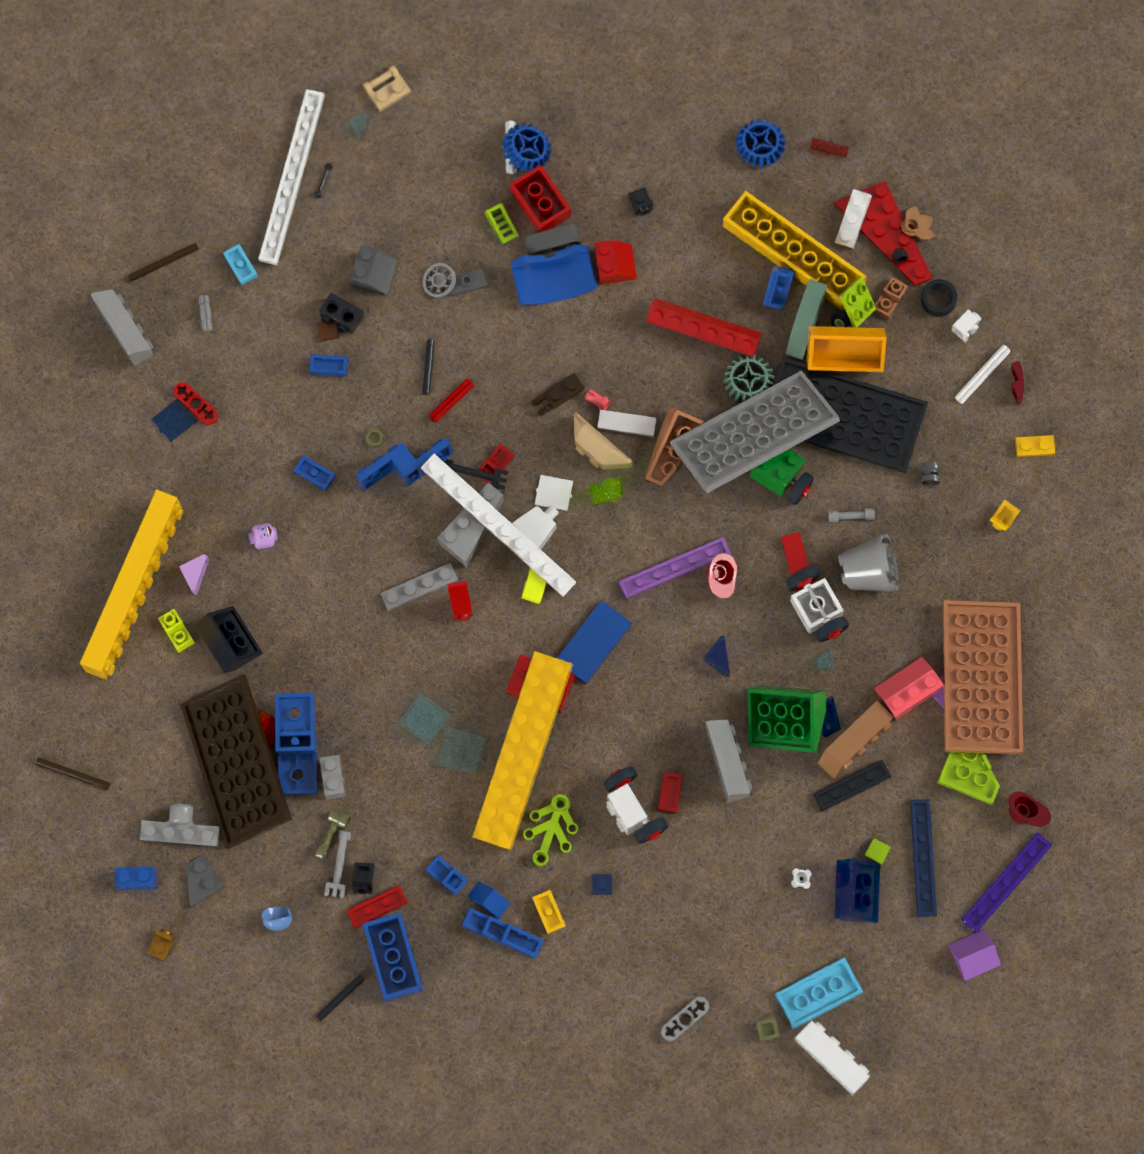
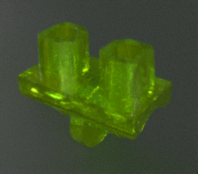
[589,477,624,505]

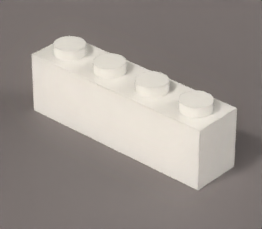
[795,1021,870,1096]

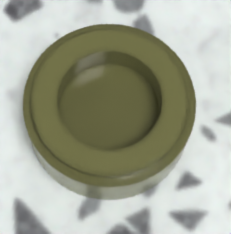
[365,429,384,448]

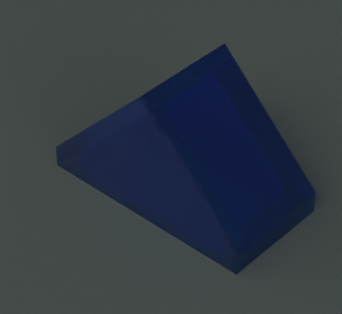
[704,636,730,677]
[821,696,841,738]

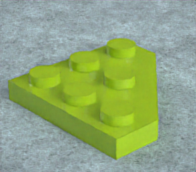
[938,752,1000,805]

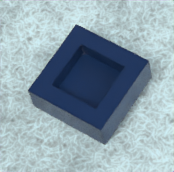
[592,874,612,895]

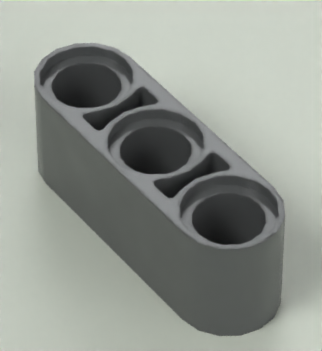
[524,224,581,256]

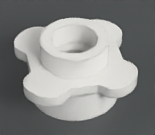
[791,868,812,889]

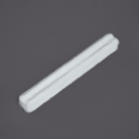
[955,345,1010,404]

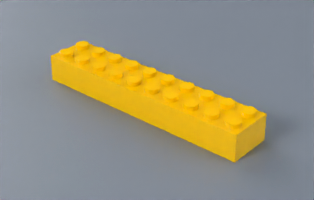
[80,489,183,680]
[473,651,573,850]

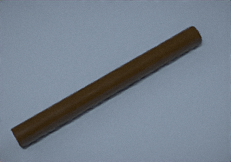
[129,243,199,282]
[36,757,110,790]

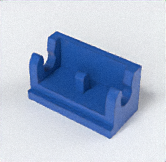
[763,266,794,309]

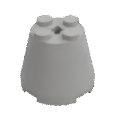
[838,533,899,592]

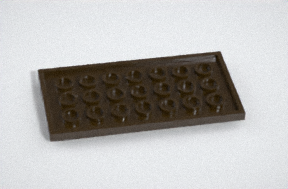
[180,675,292,849]

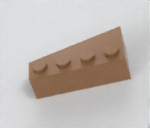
[818,701,894,779]

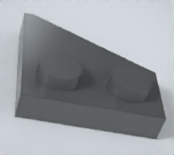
[187,854,224,908]

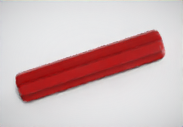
[429,378,474,423]

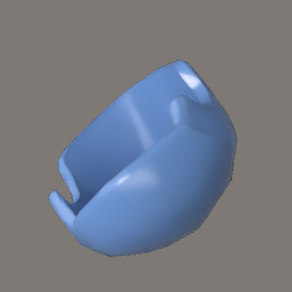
[262,907,292,931]

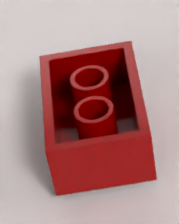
[509,165,572,233]
[506,654,575,714]

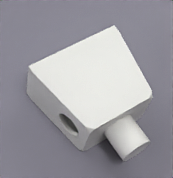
[512,505,559,549]

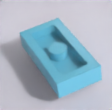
[223,244,258,285]

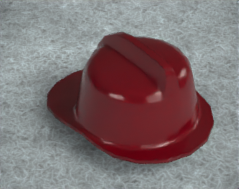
[1008,791,1051,827]

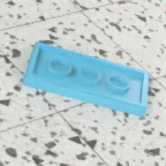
[775,957,863,1029]

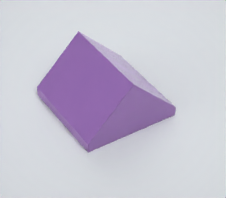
[948,930,1001,981]

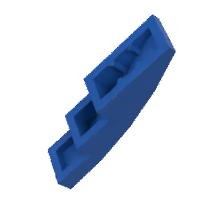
[461,908,544,958]

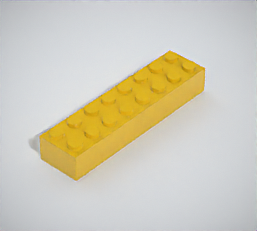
[723,191,867,310]

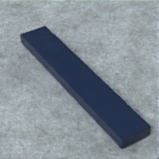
[910,799,937,917]

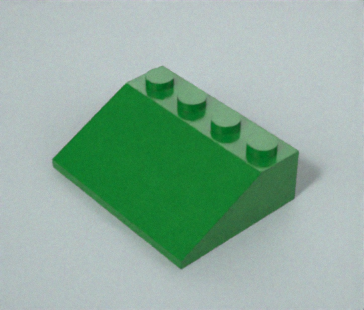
[747,685,826,752]

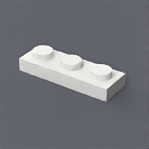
[835,189,872,249]

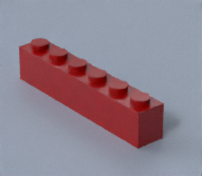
[646,298,762,356]

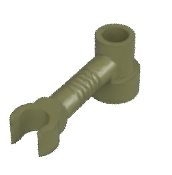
[316,810,351,860]

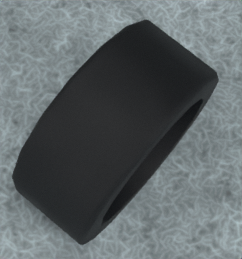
[921,279,957,317]

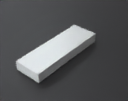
[597,410,656,437]

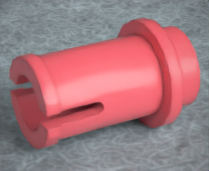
[585,389,610,410]

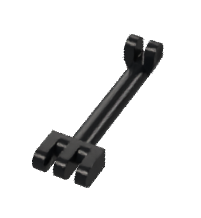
[445,459,509,490]

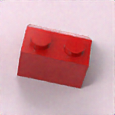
[594,240,637,285]

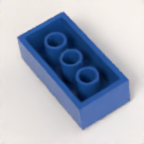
[363,913,424,1002]

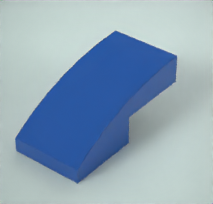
[425,855,468,895]

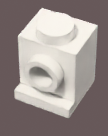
[952,309,981,343]

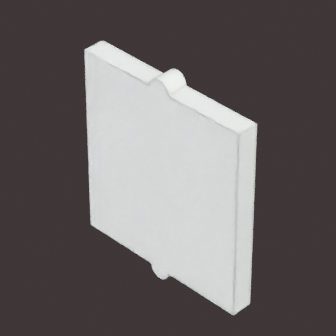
[534,475,573,511]

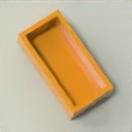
[806,326,887,372]

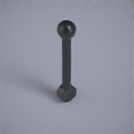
[314,163,332,198]

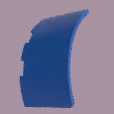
[511,245,597,305]

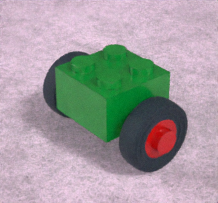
[746,449,814,505]

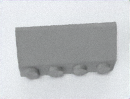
[91,289,154,366]
[705,720,753,803]

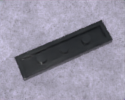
[813,760,891,812]

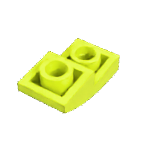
[521,568,546,604]
[158,609,195,653]

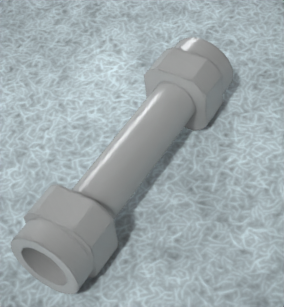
[828,508,875,523]

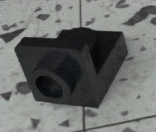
[628,187,653,215]
[352,862,375,894]

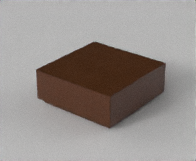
[317,322,339,342]

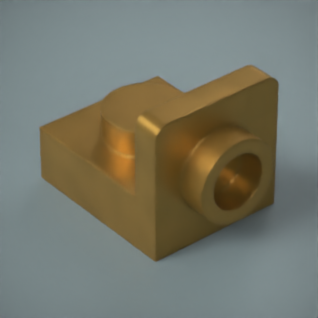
[147,929,175,961]

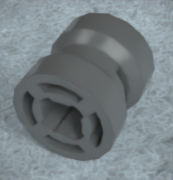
[921,462,940,485]

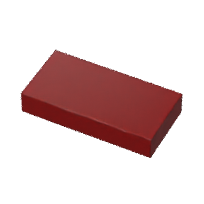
[657,772,683,814]

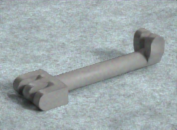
[324,831,351,899]

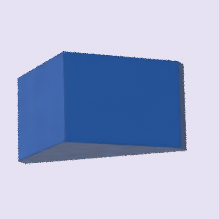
[467,881,511,919]

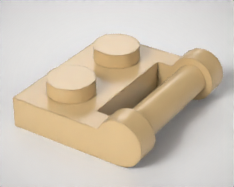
[362,65,411,112]

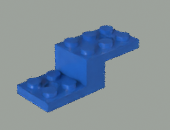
[356,438,453,492]
[275,693,318,796]

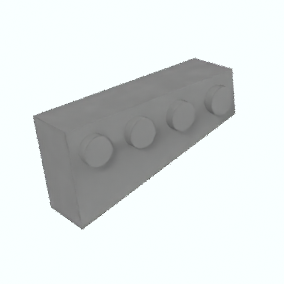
[437,483,504,568]

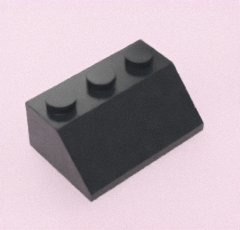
[195,606,263,673]

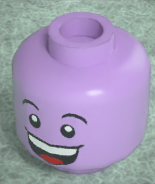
[248,523,278,550]

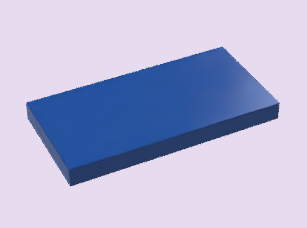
[557,601,632,684]

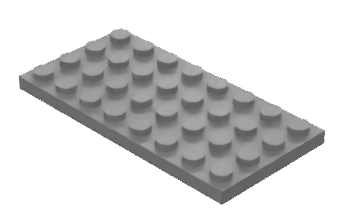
[670,370,840,493]

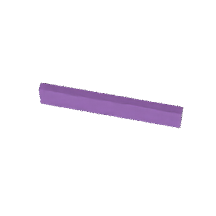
[618,537,731,599]

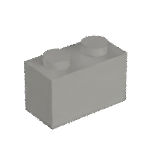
[320,755,346,800]

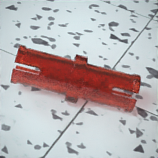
[810,137,849,158]

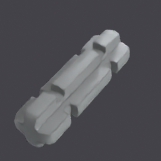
[199,295,213,332]

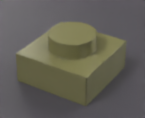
[756,1018,780,1042]

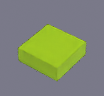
[865,838,891,865]

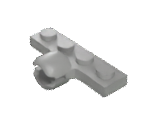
[140,803,220,846]

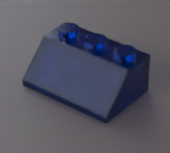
[834,858,880,923]

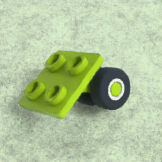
[831,277,876,327]

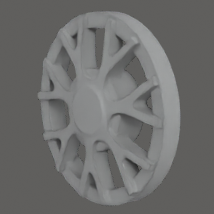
[423,263,456,298]

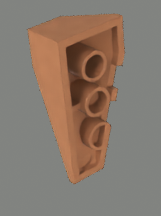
[645,406,705,486]

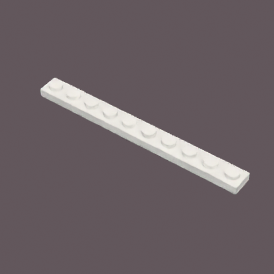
[259,89,325,265]
[421,454,576,597]

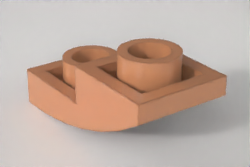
[873,277,908,320]

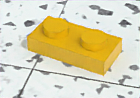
[1015,435,1055,457]
[532,890,566,934]

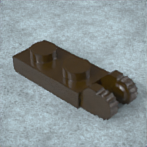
[532,373,585,416]

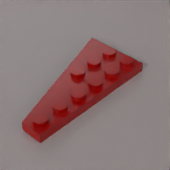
[834,181,932,286]

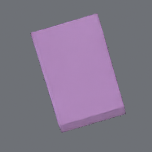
[179,554,209,595]

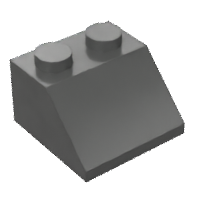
[350,245,398,296]

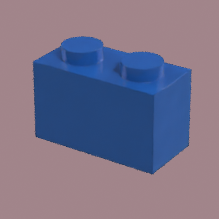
[115,866,157,891]

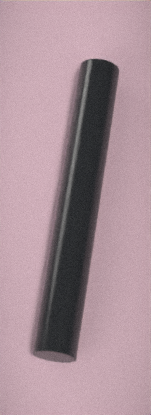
[422,339,434,395]
[316,975,364,1021]

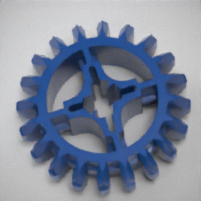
[735,118,786,168]
[502,122,552,172]

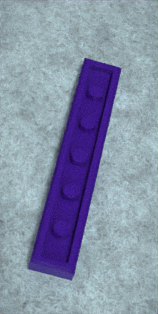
[961,832,1052,933]

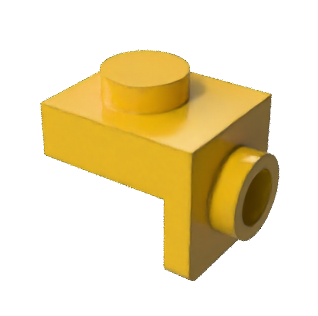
[990,500,1021,531]

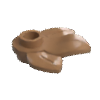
[901,207,935,240]

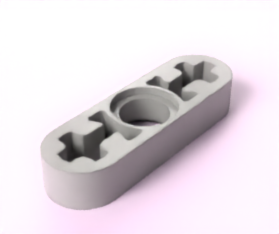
[661,997,709,1042]

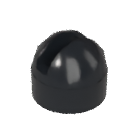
[892,248,909,264]

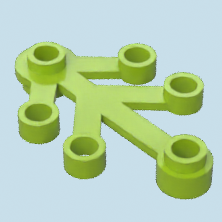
[523,794,578,867]

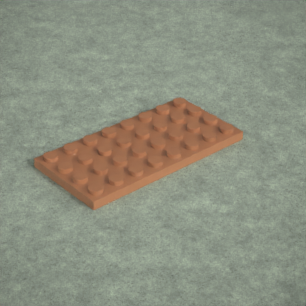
[942,600,1023,754]

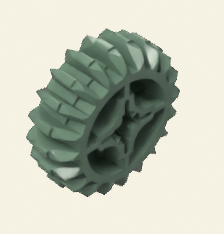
[723,354,775,402]

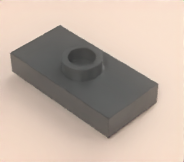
[447,268,488,297]

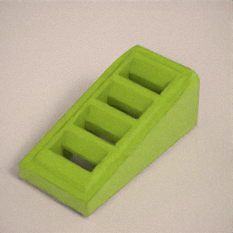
[484,203,519,244]

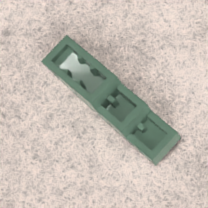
[786,279,827,360]

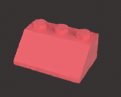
[874,657,944,720]

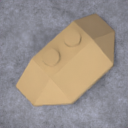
[574,412,633,470]

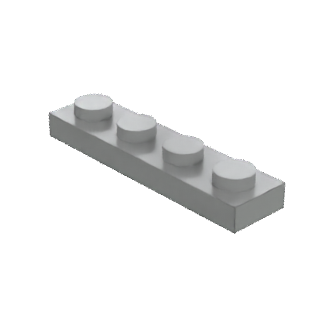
[380,563,458,612]

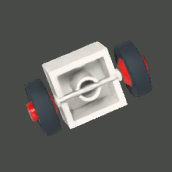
[786,565,849,642]
[603,766,669,844]

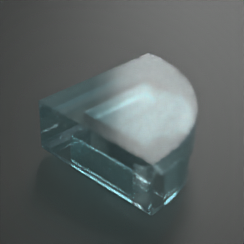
[348,112,367,137]
[815,650,835,670]

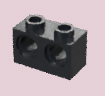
[319,293,364,334]

